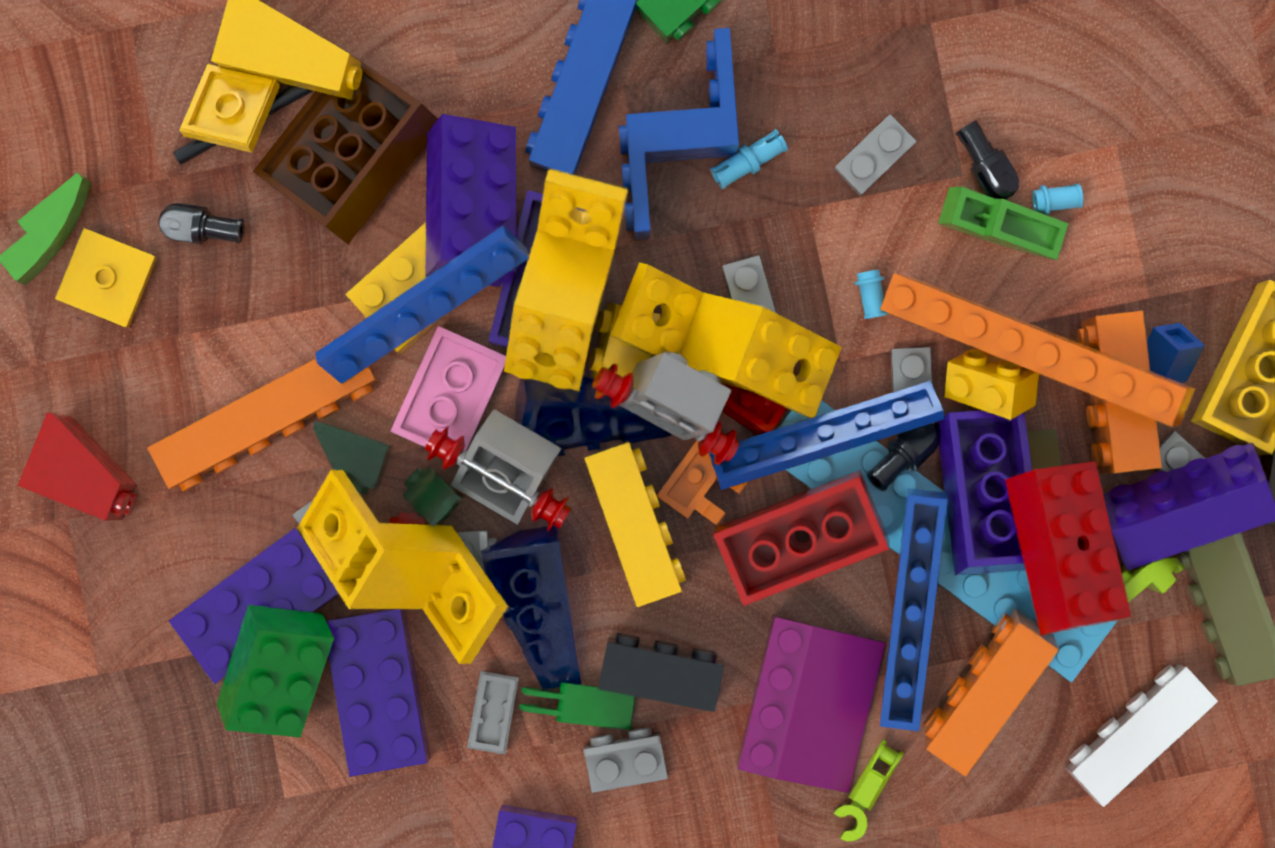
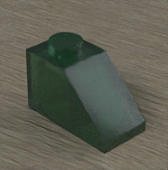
[313,421,393,494]
[402,466,466,527]

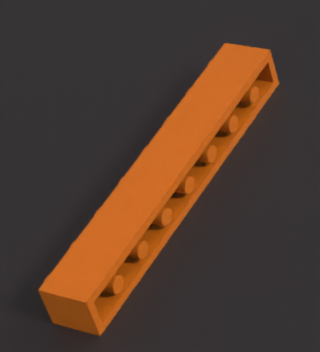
[880,273,1195,427]

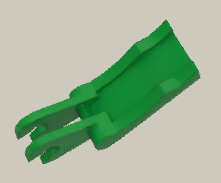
[519,682,635,730]

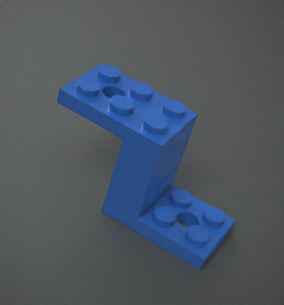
[619,28,739,240]

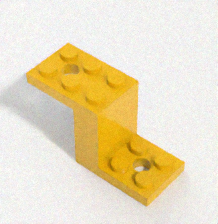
[504,169,628,391]
[610,263,842,418]
[297,470,508,664]

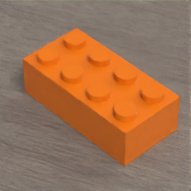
[1077,311,1162,474]
[923,608,1059,777]

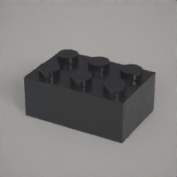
[598,633,724,712]

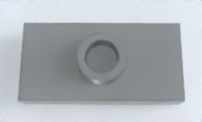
[467,670,519,755]

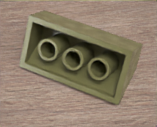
[1175,533,1275,686]

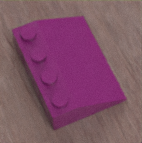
[736,615,885,793]

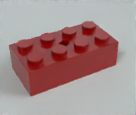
[1005,461,1132,635]
[713,470,890,606]

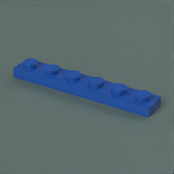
[315,225,529,384]
[709,381,944,490]

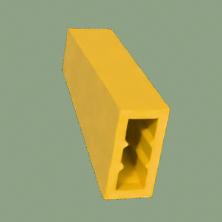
[211,0,362,100]

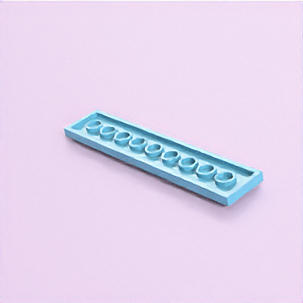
[778,400,1118,682]

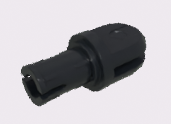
[955,120,1019,200]
[158,203,245,245]
[867,423,939,491]

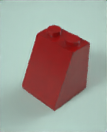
[17,412,138,521]

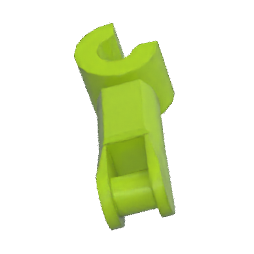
[833,739,904,842]

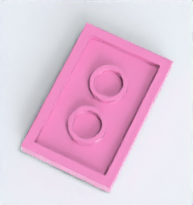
[391,326,506,462]

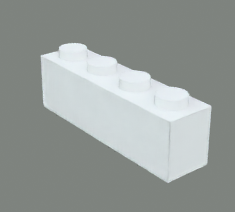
[1065,664,1218,807]

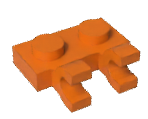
[657,440,749,526]

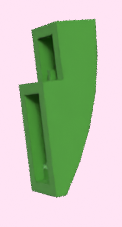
[0,172,91,285]
[938,187,1069,260]

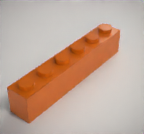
[147,359,379,492]

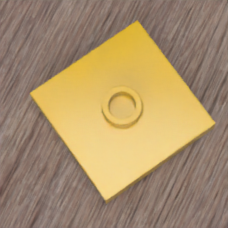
[179,64,280,153]
[55,228,158,328]

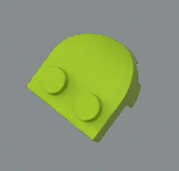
[1120,556,1184,603]

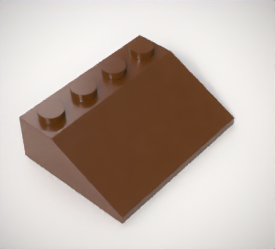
[253,51,438,244]

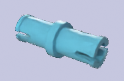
[710,129,788,190]

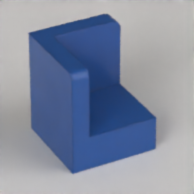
[1147,323,1205,383]

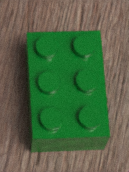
[216,605,334,738]

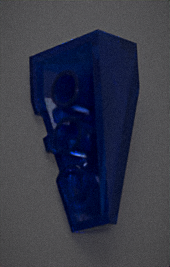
[515,376,672,457]
[481,526,581,690]

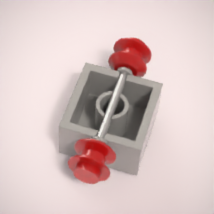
[592,352,739,465]
[424,409,572,531]

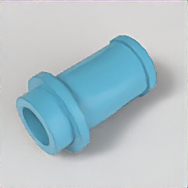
[1032,183,1084,215]
[854,269,888,319]

